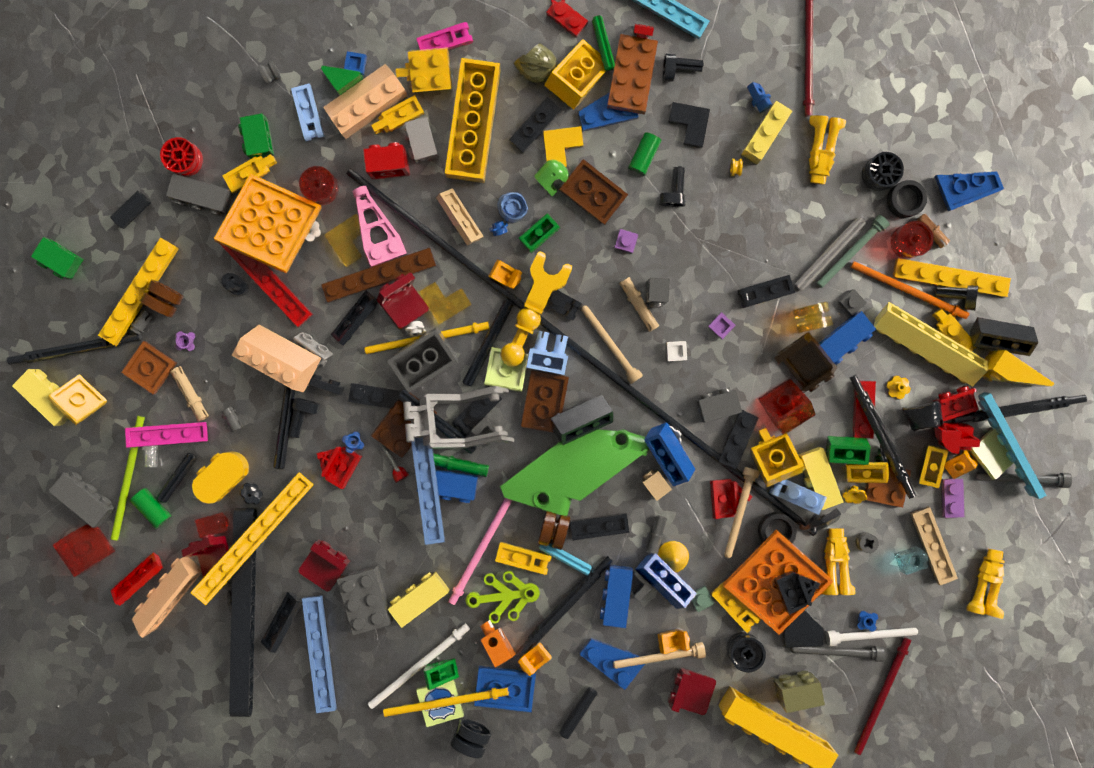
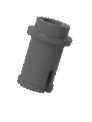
[130,309,154,335]
[222,407,243,432]

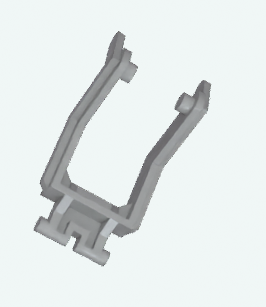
[403,386,514,449]

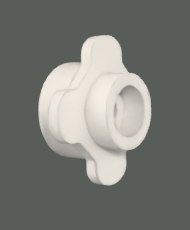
[405,321,426,337]

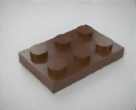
[559,159,628,225]
[521,370,569,433]
[371,390,437,458]

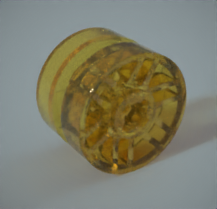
[793,301,833,333]

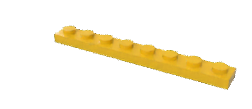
[191,472,314,605]

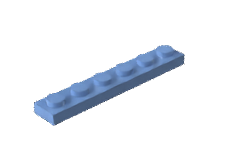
[411,438,445,545]
[302,595,337,713]

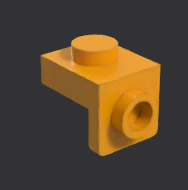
[488,260,522,289]
[658,629,690,654]
[518,643,552,676]

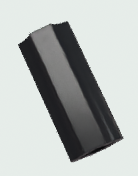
[110,190,151,229]

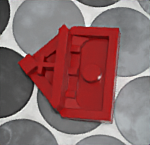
[316,446,362,489]
[710,479,753,519]

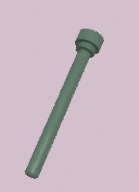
[817,215,890,288]

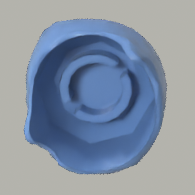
[497,192,528,223]

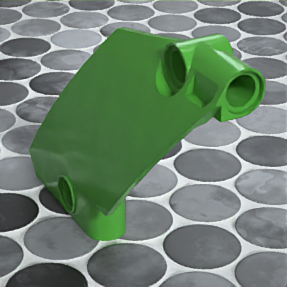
[500,429,649,516]

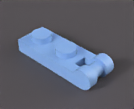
[291,84,325,142]
[769,480,827,515]

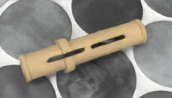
[619,277,660,332]
[170,366,209,422]

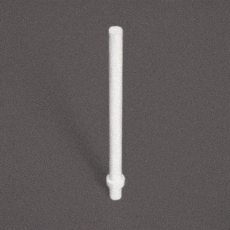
[368,623,470,709]

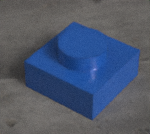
[344,51,367,75]

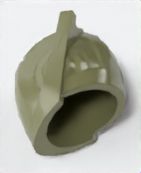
[513,43,560,83]

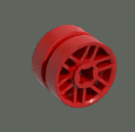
[160,137,203,177]

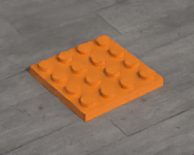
[723,529,833,635]

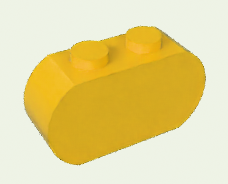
[192,451,249,503]

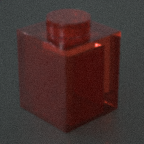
[195,512,229,539]

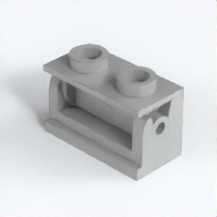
[403,117,439,164]

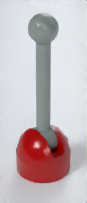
[377,441,409,483]

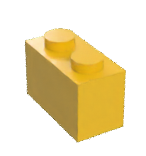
[919,445,948,488]

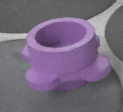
[175,331,196,351]

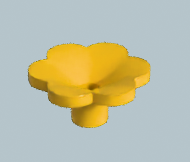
[886,376,911,399]
[843,485,867,504]

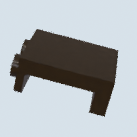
[774,331,838,394]

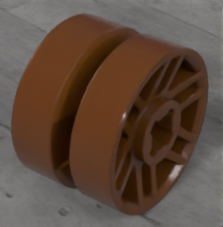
[139,279,184,318]
[538,511,570,550]

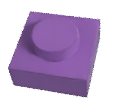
[614,229,638,253]
[708,312,736,340]

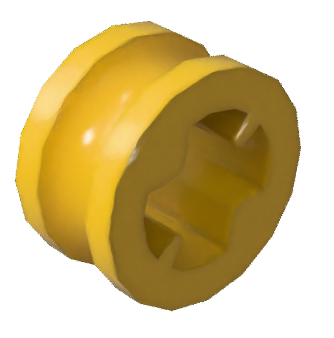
[730,159,743,176]

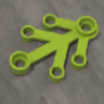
[466,570,540,624]

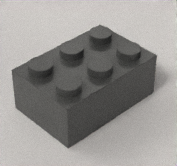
[387,327,458,393]
[337,565,393,635]

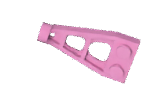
[352,186,406,268]

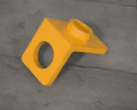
[944,450,978,479]

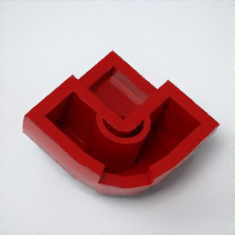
[934,422,980,454]

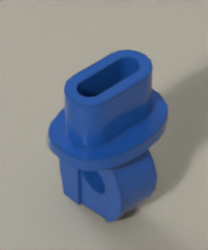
[747,82,773,113]

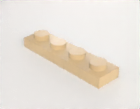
[910,506,958,586]

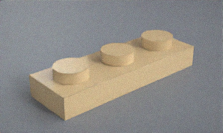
[436,188,484,246]

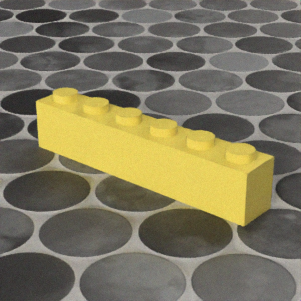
[874,302,988,387]

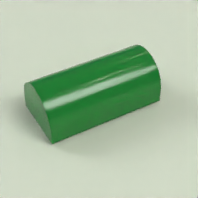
[628,132,662,176]
[519,213,560,254]
[130,488,172,529]

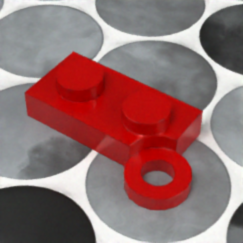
[546,0,588,38]

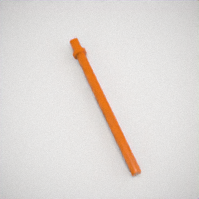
[850,261,969,319]

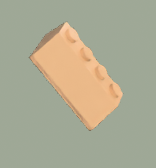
[323,64,408,139]
[232,325,321,392]
[132,557,202,638]

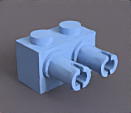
[526,331,568,375]

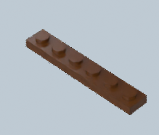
[321,248,436,303]

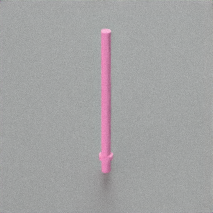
[448,498,512,605]

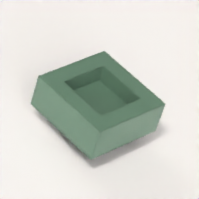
[691,585,715,613]

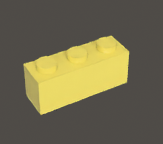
[741,101,792,164]
[12,369,68,426]
[798,447,844,510]
[388,572,450,628]

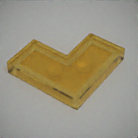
[325,214,363,267]
[419,282,472,325]

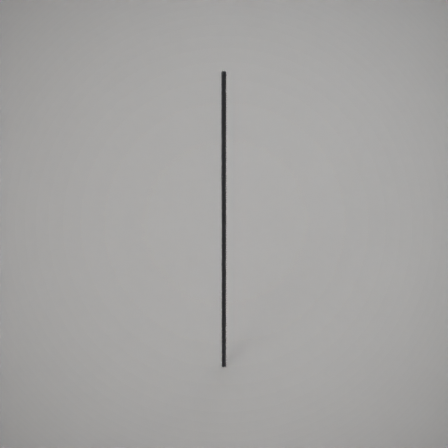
[346,168,818,536]

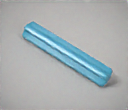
[539,543,592,575]

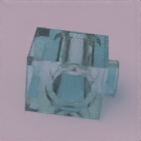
[894,547,928,575]

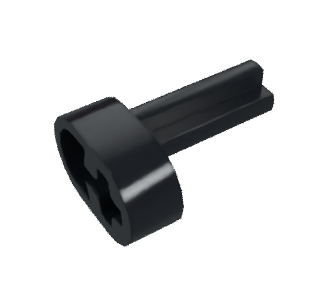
[662,53,704,81]
[659,166,686,207]
[221,273,249,296]
[936,285,978,311]
[288,398,320,438]

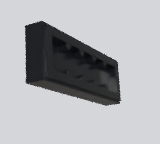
[509,97,562,153]

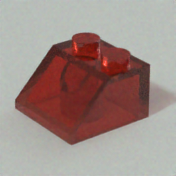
[758,379,816,434]
[52,524,116,577]

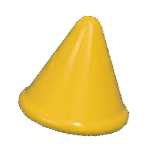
[657,541,689,573]

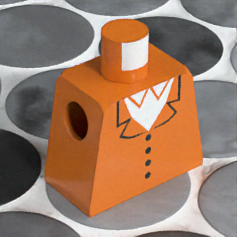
[480,620,516,667]

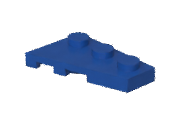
[578,92,639,132]
[934,171,1004,212]
[580,638,645,690]

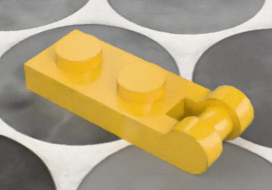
[495,542,552,575]
[711,581,761,633]

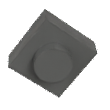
[838,289,867,316]

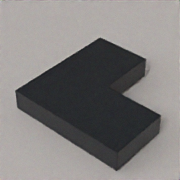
[668,102,710,148]

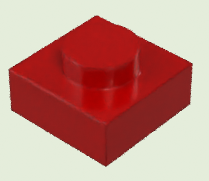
[633,23,654,39]

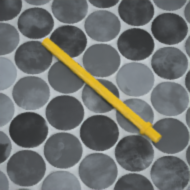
[365,322,490,354]
[383,687,509,717]

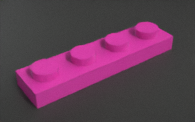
[125,422,208,448]

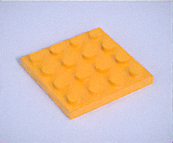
[214,173,322,274]

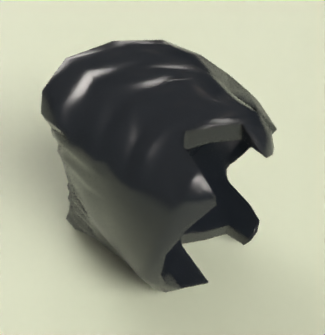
[902,401,943,432]

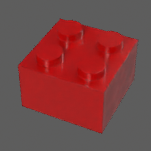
[363,142,410,180]

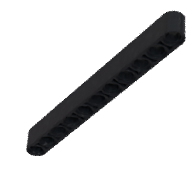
[229,507,257,717]

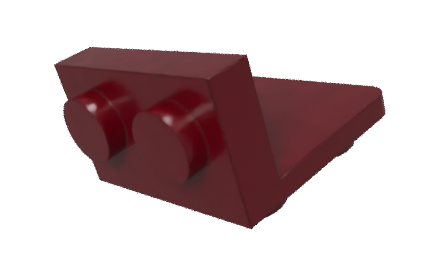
[377,272,429,329]
[181,534,229,578]
[298,540,350,592]
[668,667,716,715]

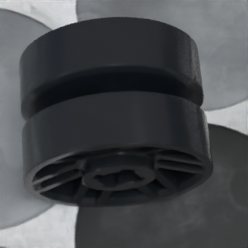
[862,152,904,191]
[727,632,766,673]
[450,719,492,758]

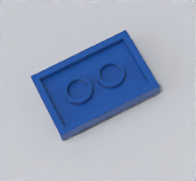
[474,666,536,712]

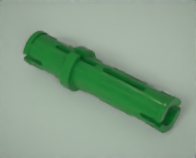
[433,453,489,477]

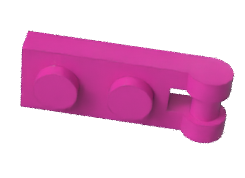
[416,22,473,50]

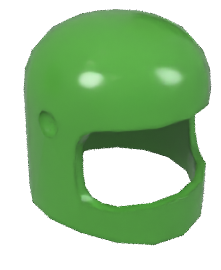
[534,159,569,197]

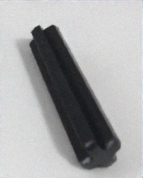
[156,453,197,503]
[559,687,598,739]

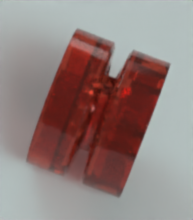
[299,166,339,205]
[891,221,933,259]

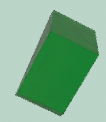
[321,65,363,95]
[424,658,459,690]

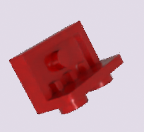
[933,385,979,422]

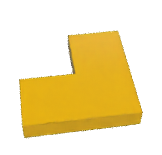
[543,126,583,168]

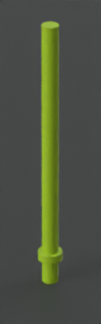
[110,416,145,540]

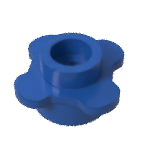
[489,221,508,236]
[342,432,364,453]
[857,611,878,632]

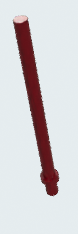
[803,0,815,117]
[854,637,912,755]

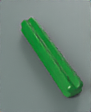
[592,15,615,71]

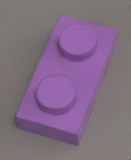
[941,478,965,518]

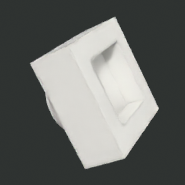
[666,341,687,362]

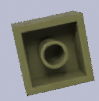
[774,671,825,713]

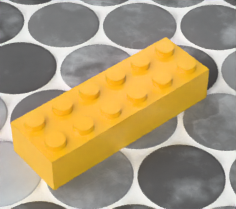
[445,58,501,183]
[718,686,838,768]

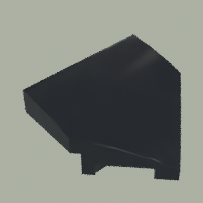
[799,508,841,531]
[774,571,820,615]
[783,609,824,648]

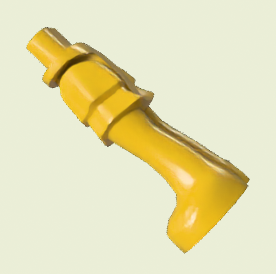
[809,115,846,185]
[821,528,855,595]
[966,548,1004,619]

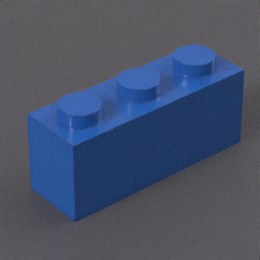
[819,311,876,365]
[644,422,695,486]
[417,469,478,503]
[636,553,697,609]
[600,565,633,628]

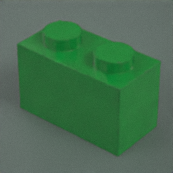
[238,113,274,159]
[31,237,84,279]
[826,436,871,465]

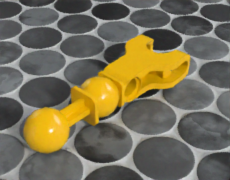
[500,251,572,367]

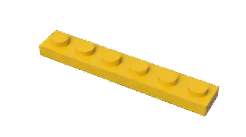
[98,238,179,346]
[892,258,1011,298]

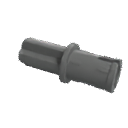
[646,515,667,554]

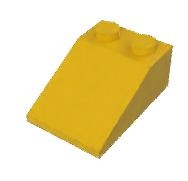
[544,39,606,110]
[982,350,1054,386]

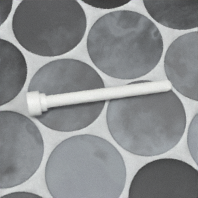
[825,628,918,646]

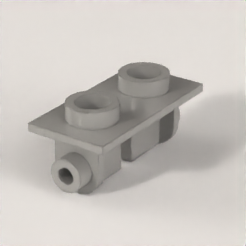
[293,332,333,367]

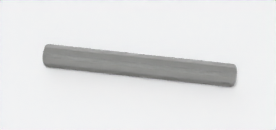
[794,217,866,291]

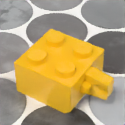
[395,47,452,92]
[751,428,804,487]

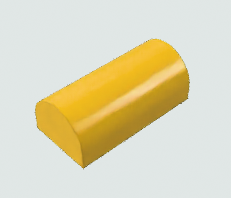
[846,462,889,483]

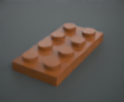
[607,34,658,115]

